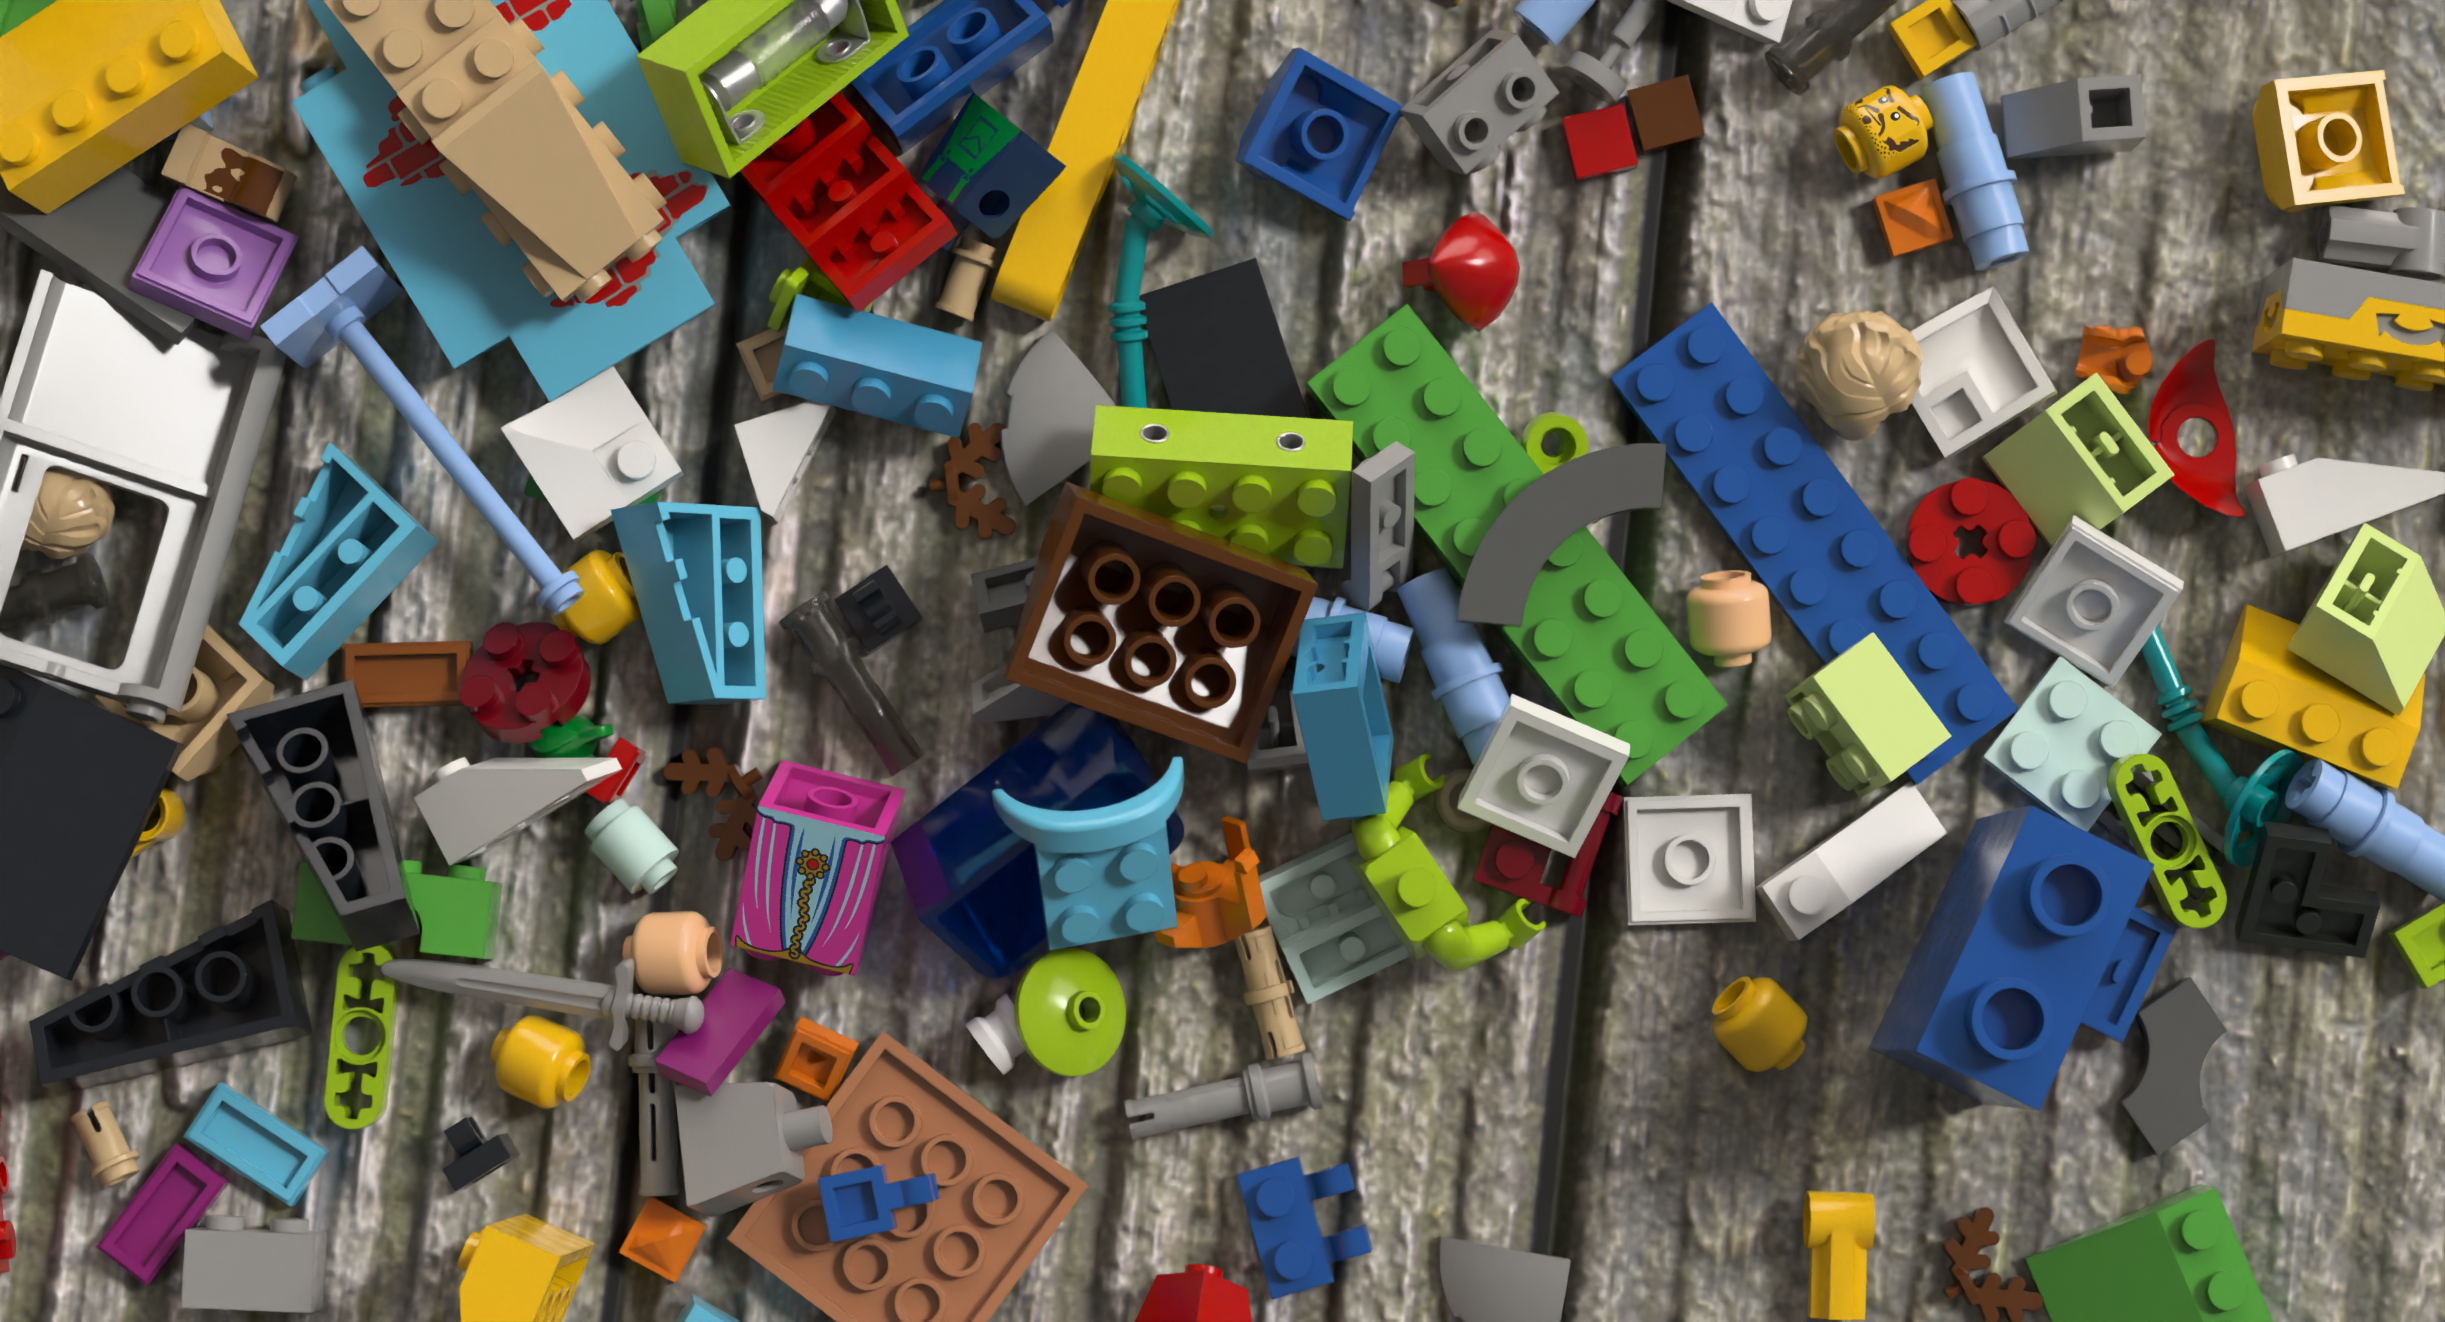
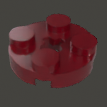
[459,622,592,744]

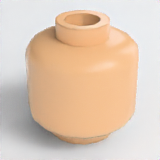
[1686,570,1772,667]
[622,911,723,996]

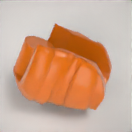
[2074,325,2154,395]

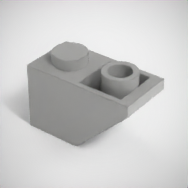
[2000,74,2146,160]

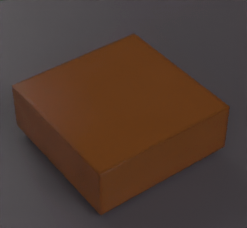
[1625,75,1705,155]

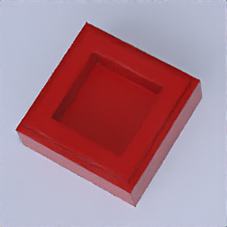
[1561,104,1638,182]
[586,737,647,805]

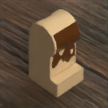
[161,123,297,223]

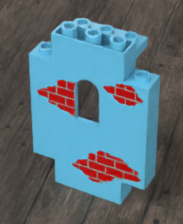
[291,0,732,402]

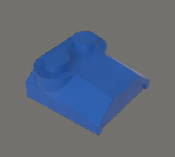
[1236,47,1403,221]

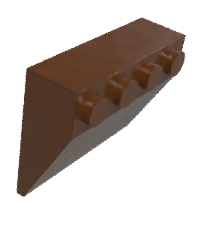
[1004,482,1319,764]

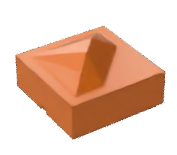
[1872,178,1954,260]
[773,1016,859,1103]
[619,1196,708,1283]

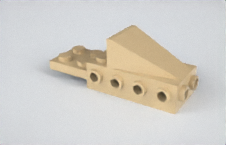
[323,0,667,303]

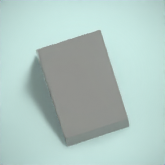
[1246,669,1309,775]

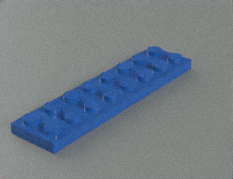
[1608,302,2018,786]

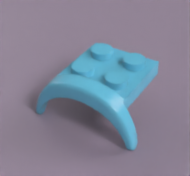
[992,757,1184,950]

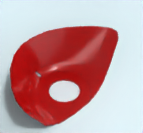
[2148,339,2245,517]

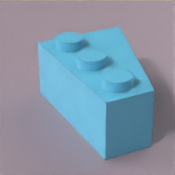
[239,442,439,681]
[610,502,766,705]

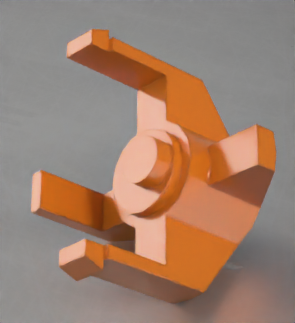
[1154,815,1267,948]

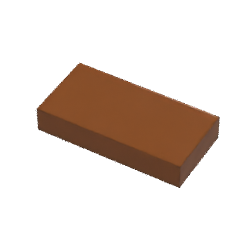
[342,641,473,708]

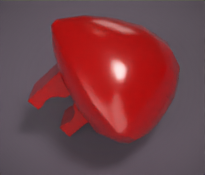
[1402,211,1520,332]

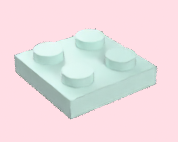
[1979,656,2162,832]

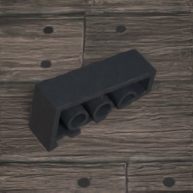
[227,679,420,952]
[29,899,313,1094]

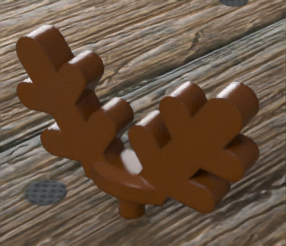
[929,423,1016,540]
[663,747,763,861]
[1941,1207,2043,1322]

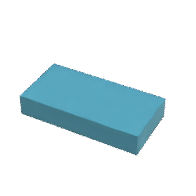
[183,1082,330,1207]

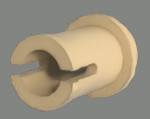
[935,236,999,322]
[70,1101,140,1188]

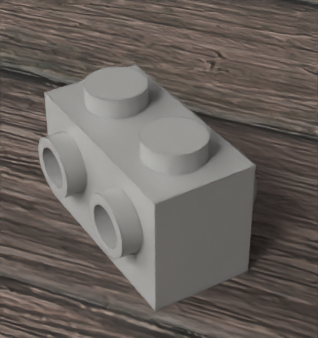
[1399,29,1560,175]

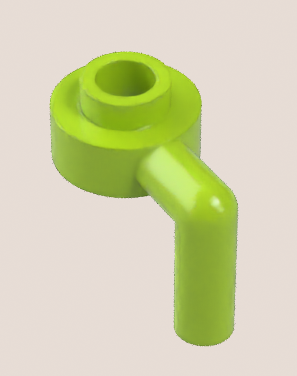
[1520,412,1601,524]

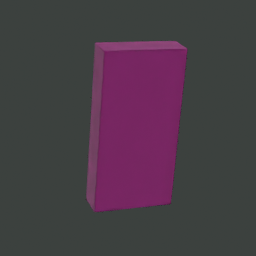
[655,968,785,1097]
[96,1143,231,1286]

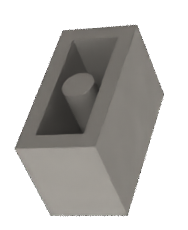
[181,1215,327,1313]

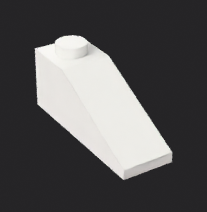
[2244,454,2445,557]
[414,757,622,866]
[1755,781,1947,941]

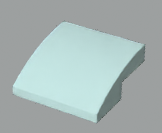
[1259,832,1410,1004]

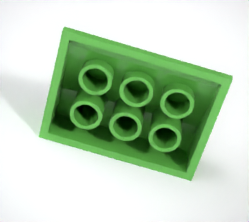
[2023,1184,2274,1322]

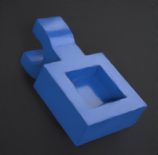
[818,1164,940,1242]

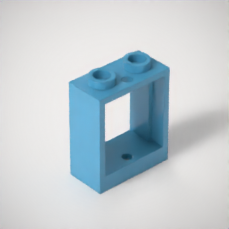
[1292,612,1394,821]

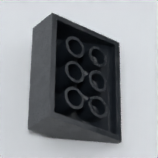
[0,665,184,981]

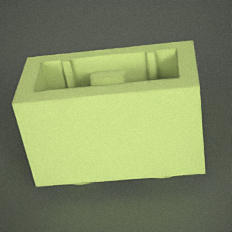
[1981,372,2174,549]
[2286,522,2445,716]
[1783,632,1951,798]

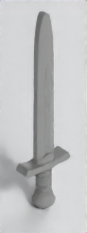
[381,958,705,1051]

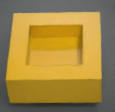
[1887,0,1977,81]

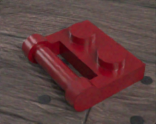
[1472,792,1623,918]

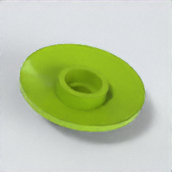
[1014,947,1126,1077]

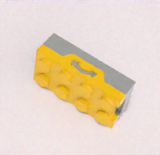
[2252,258,2445,391]

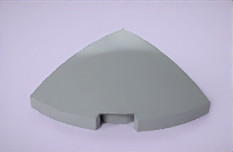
[1000,330,1116,507]
[1439,1236,1571,1322]

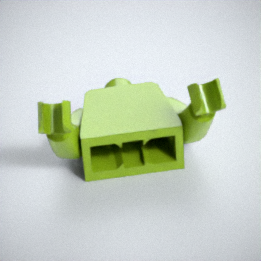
[1346,753,1546,972]

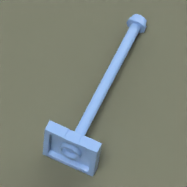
[260,246,584,616]

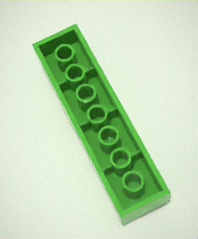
[1305,304,1728,788]

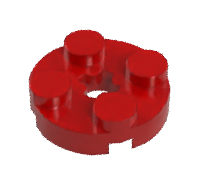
[1905,477,2036,606]

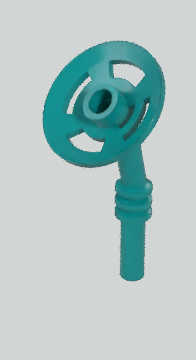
[1108,151,1215,408]
[2141,625,2304,868]

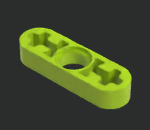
[2107,754,2227,928]
[324,945,400,1129]

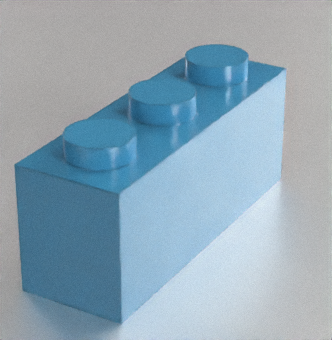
[772,294,983,438]

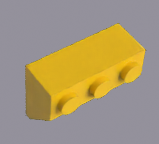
[2200,604,2426,790]

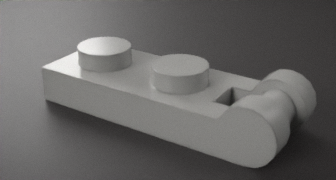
[1342,441,1415,612]

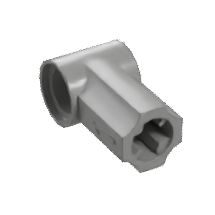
[2317,205,2445,281]

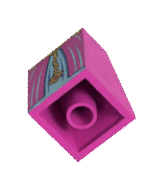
[730,760,905,976]

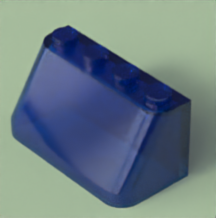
[891,702,1184,978]

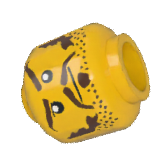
[1833,85,1933,179]

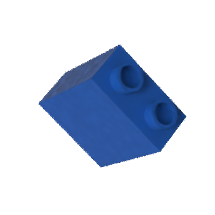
[1868,805,2155,1111]

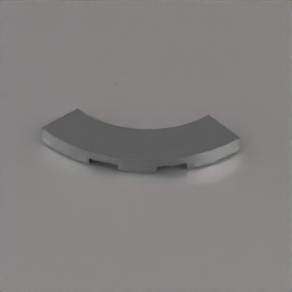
[1456,443,1666,628]

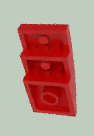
[737,92,958,313]

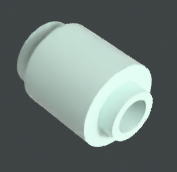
[584,798,679,894]

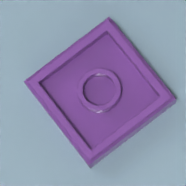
[128,184,299,341]

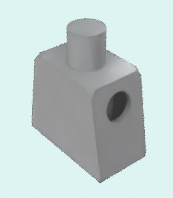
[674,1082,833,1217]

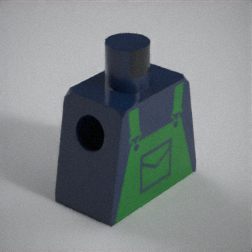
[920,92,1066,251]

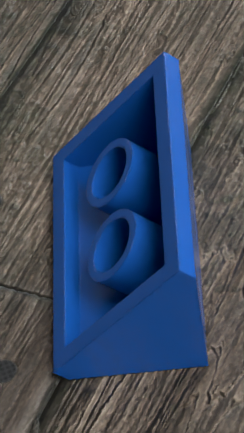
[850,0,1054,154]

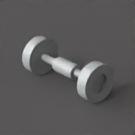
[1563,0,1657,104]

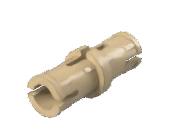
[1233,925,1305,1060]

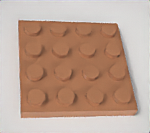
[727,1031,1089,1322]

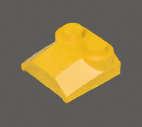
[2253,70,2405,212]

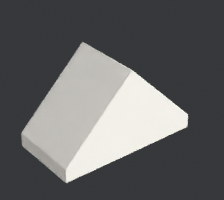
[734,400,837,523]

